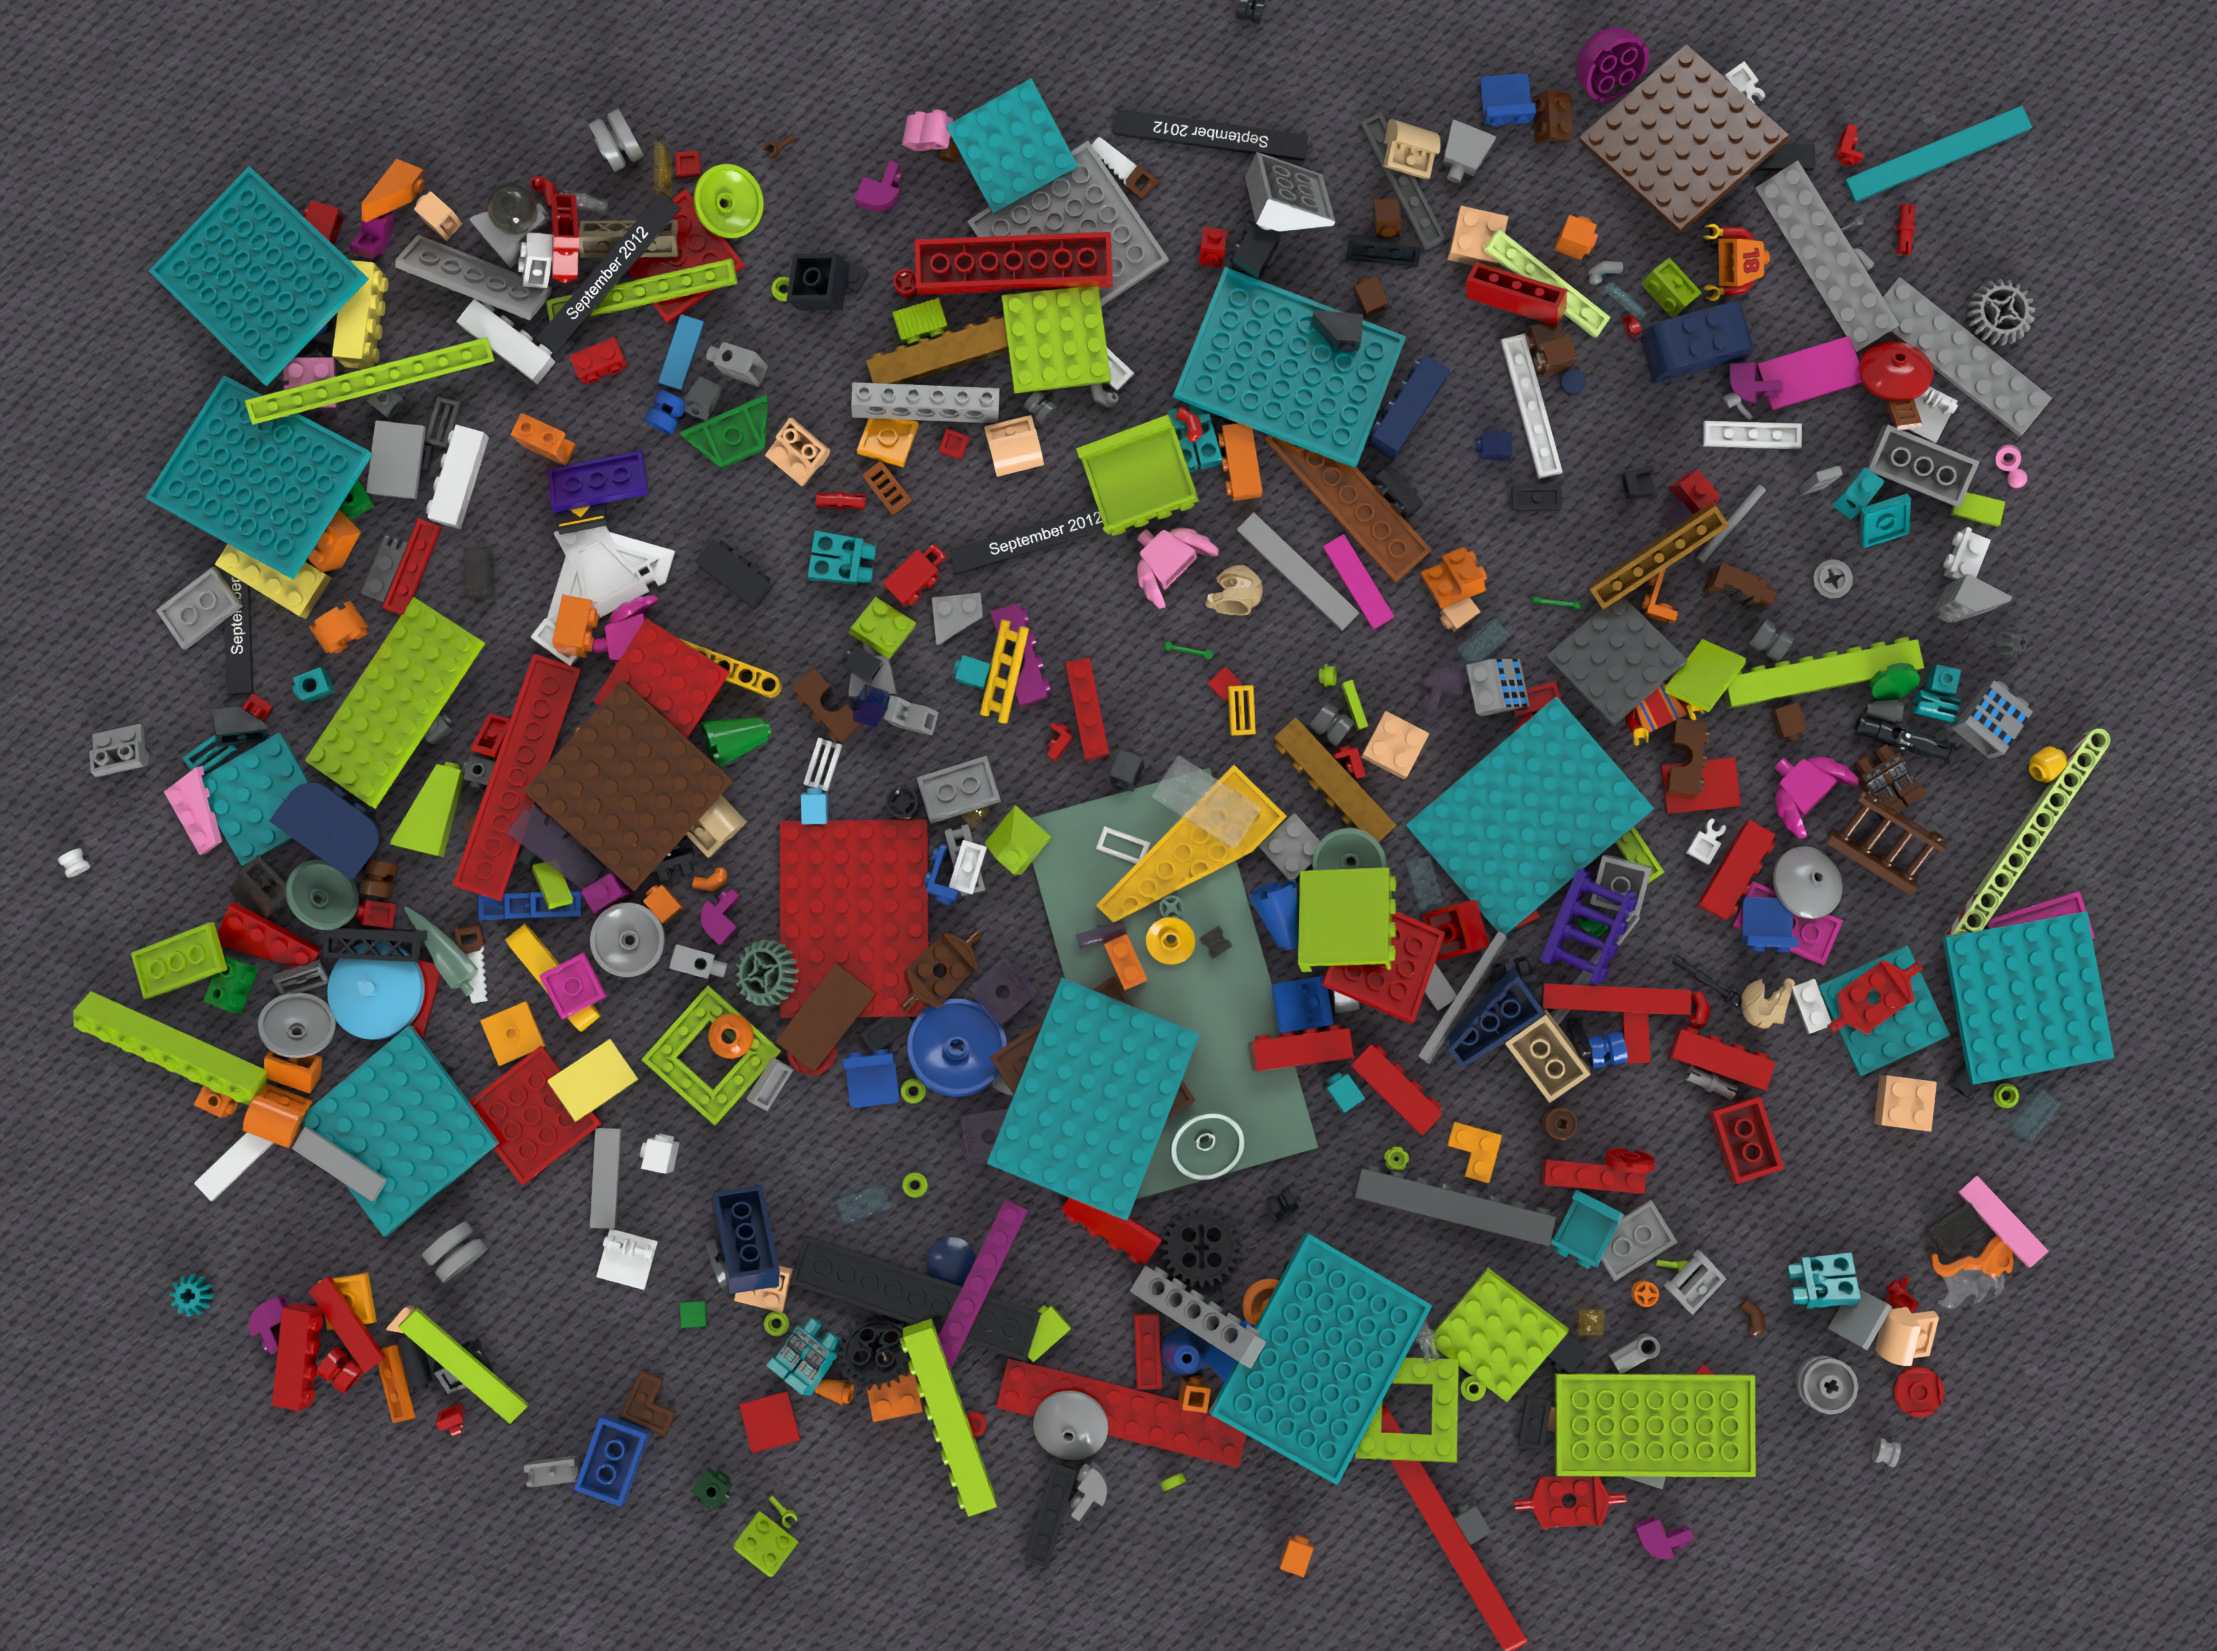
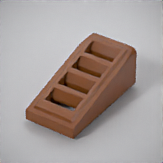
[1885,399,1922,430]
[862,461,912,516]

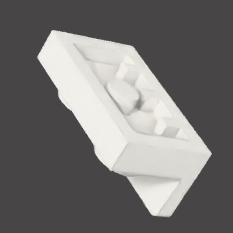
[1943,527,1991,580]

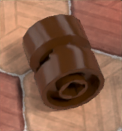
[359,859,399,899]
[1541,1107,1578,1140]

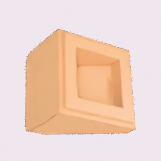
[386,1305,415,1333]

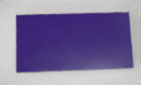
[547,450,649,513]

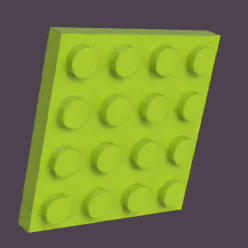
[1001,287,1111,393]
[1427,1268,1569,1402]

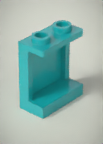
[1550,1190,1624,1269]

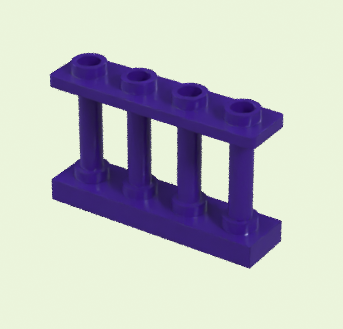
[1540,869,1638,984]

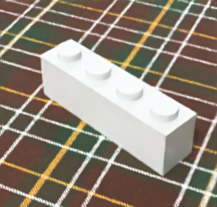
[456,299,555,385]
[426,425,489,529]

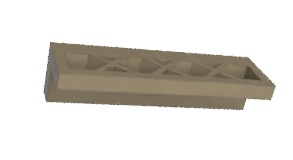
[579,220,679,258]

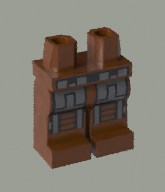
[1703,563,1778,609]
[1854,744,1927,820]

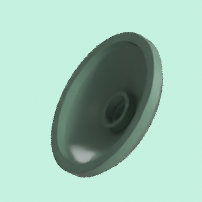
[1312,828,1387,870]
[285,860,359,930]
[1170,1111,1244,1180]

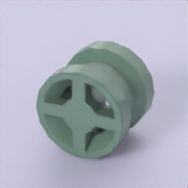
[1159,895,1184,918]

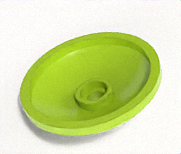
[693,164,764,238]

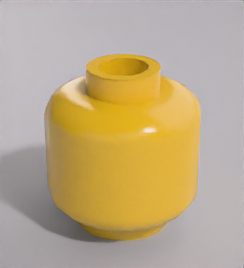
[2029,746,2067,783]

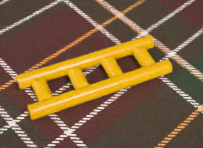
[980,619,1029,724]

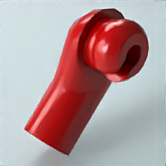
[530,176,557,209]
[1175,407,1203,442]
[1689,990,1710,1028]

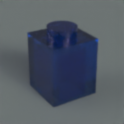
[1475,430,1513,461]
[853,684,888,728]

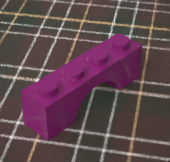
[991,603,1051,708]

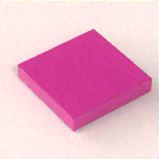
[539,952,607,1020]

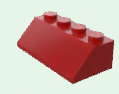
[1061,1197,1162,1265]

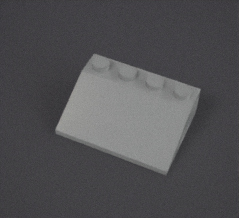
[1245,152,1335,231]

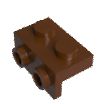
[1533,90,1573,144]

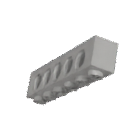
[851,382,999,423]
[1130,1266,1266,1369]

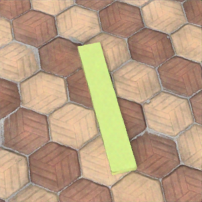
[1483,229,1611,338]

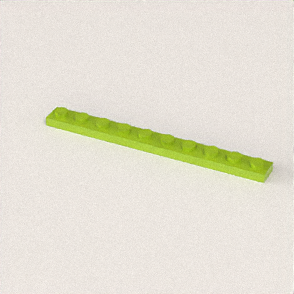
[245,337,495,425]

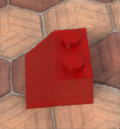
[1421,899,1490,962]

